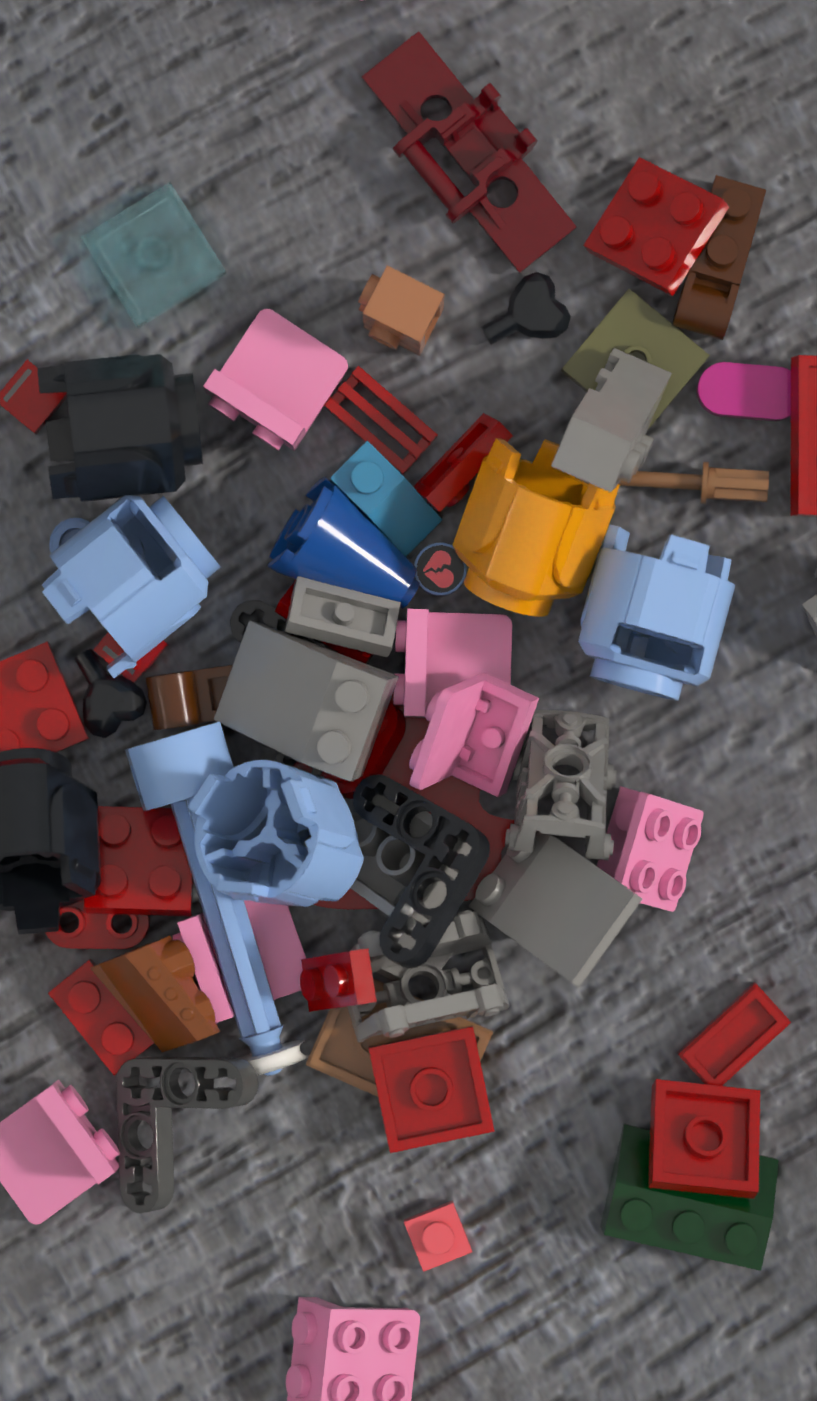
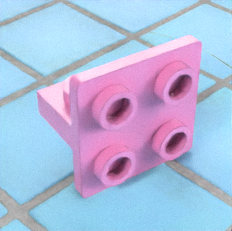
[597,786,704,912]

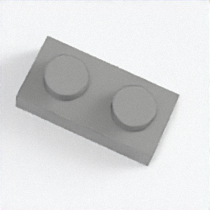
[284,576,401,658]

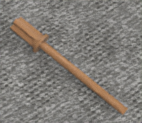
[575,462,769,504]

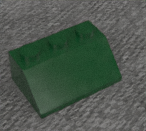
[600,1124,779,1271]

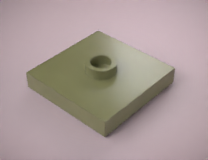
[561,288,710,431]

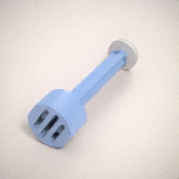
[125,721,310,1076]

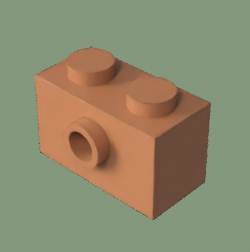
[358,265,445,356]

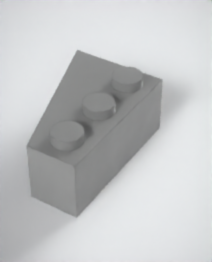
[551,348,672,492]

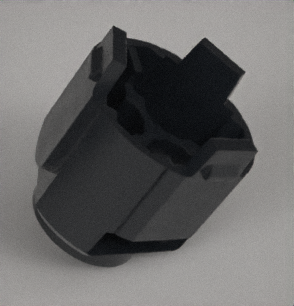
[38,354,203,502]
[0,748,101,935]

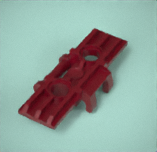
[362,31,577,274]

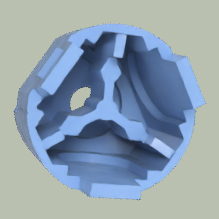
[42,495,221,678]
[578,524,735,701]
[188,760,364,907]

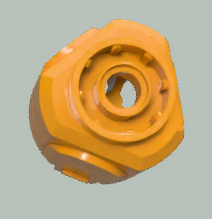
[452,438,620,617]

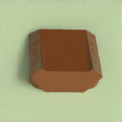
[90,935,220,1052]

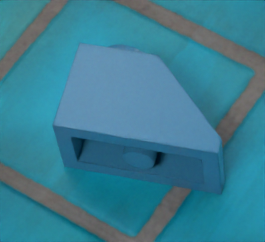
[330,441,442,557]

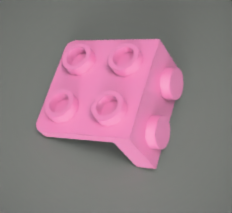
[203,309,348,451]
[393,609,512,718]
[409,673,539,797]
[172,900,306,1023]
[0,1080,120,1225]
[286,1297,420,1401]

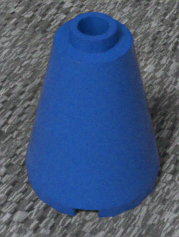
[267,477,420,609]

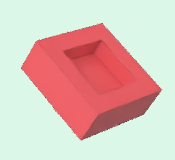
[404,1200,473,1272]

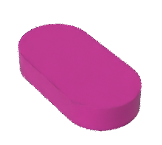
[696,362,791,421]

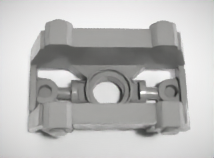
[505,710,617,860]
[348,910,510,1043]

